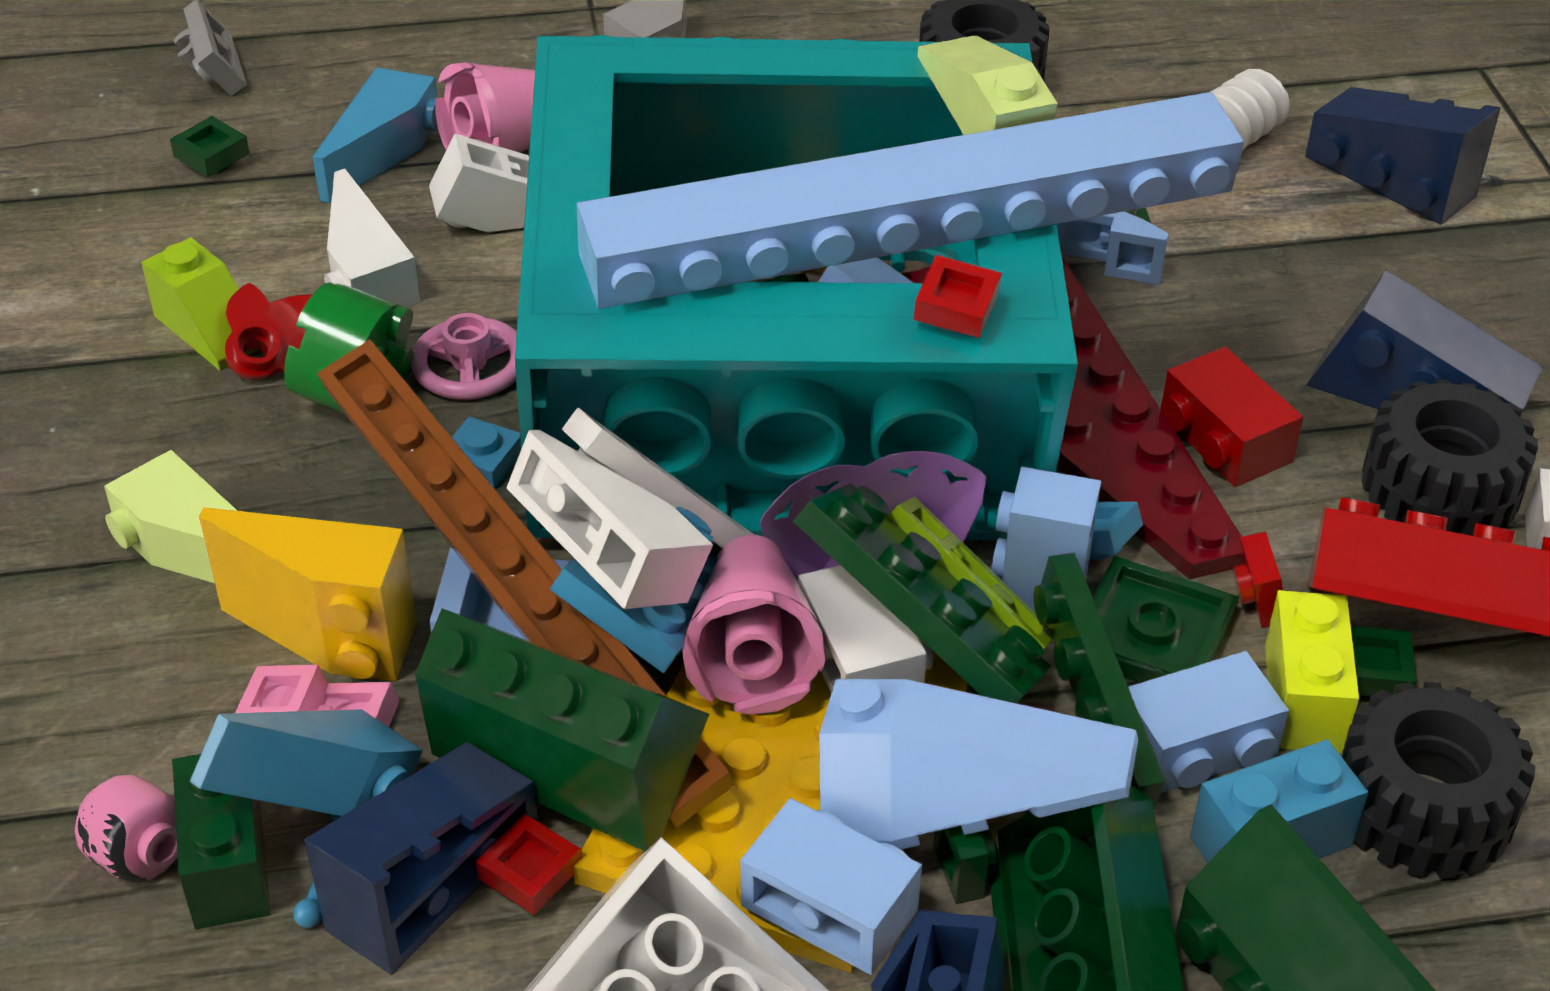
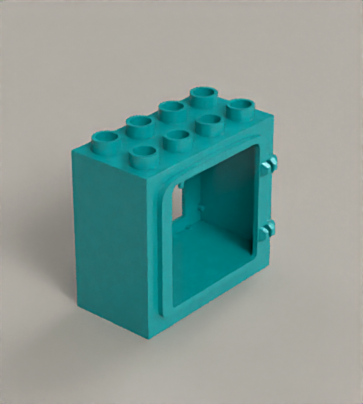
[515,35,1078,540]

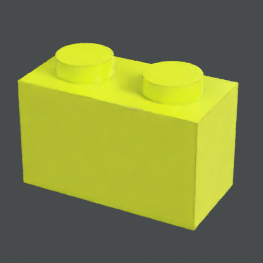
[1265,590,1359,754]

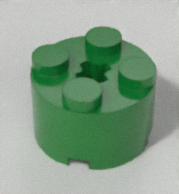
[284,282,414,414]

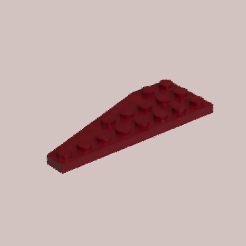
[901,255,1244,580]

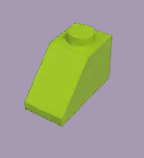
[141,237,257,371]

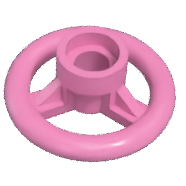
[410,313,517,400]

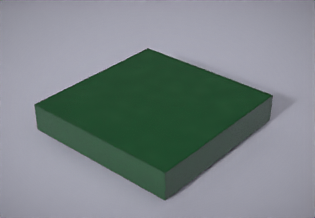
[1093,556,1239,683]

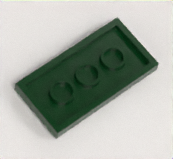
[793,483,1052,703]

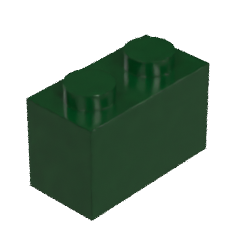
[172,754,271,930]

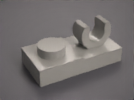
[174,0,247,96]

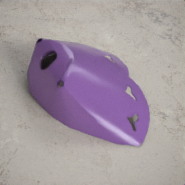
[760,451,987,578]

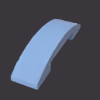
[1057,212,1168,285]

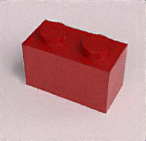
[1161,346,1303,488]

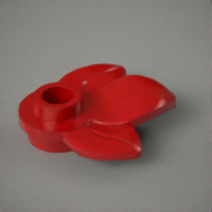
[225,283,312,380]

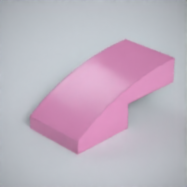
[235,665,400,727]

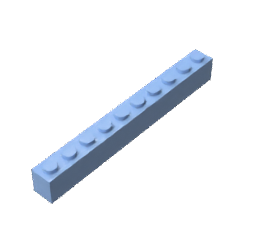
[577,92,1244,309]

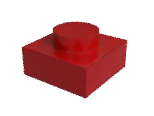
[913,255,1002,338]
[1233,531,1283,628]
[476,813,582,915]

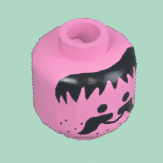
[74,774,178,883]

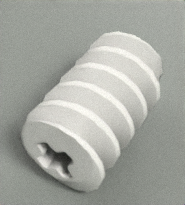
[1210,69,1291,151]

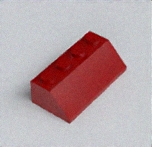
[1308,497,1550,636]

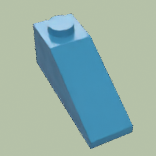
[313,67,438,203]
[190,709,423,816]

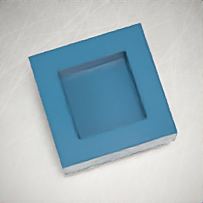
[452,416,521,489]
[1090,502,1143,560]

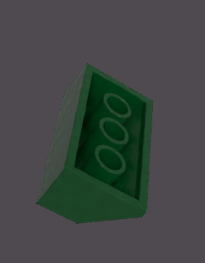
[415,608,709,852]
[988,785,1184,991]
[1176,804,1436,991]

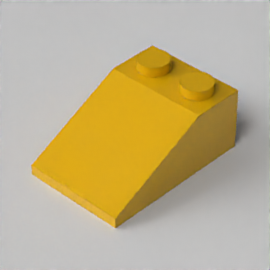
[199,507,417,681]

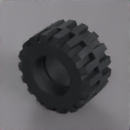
[919,0,1050,81]
[1361,380,1538,536]
[1341,682,1535,878]

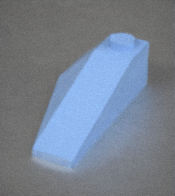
[819,679,1138,849]

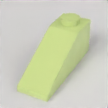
[917,35,1058,135]
[104,450,238,583]

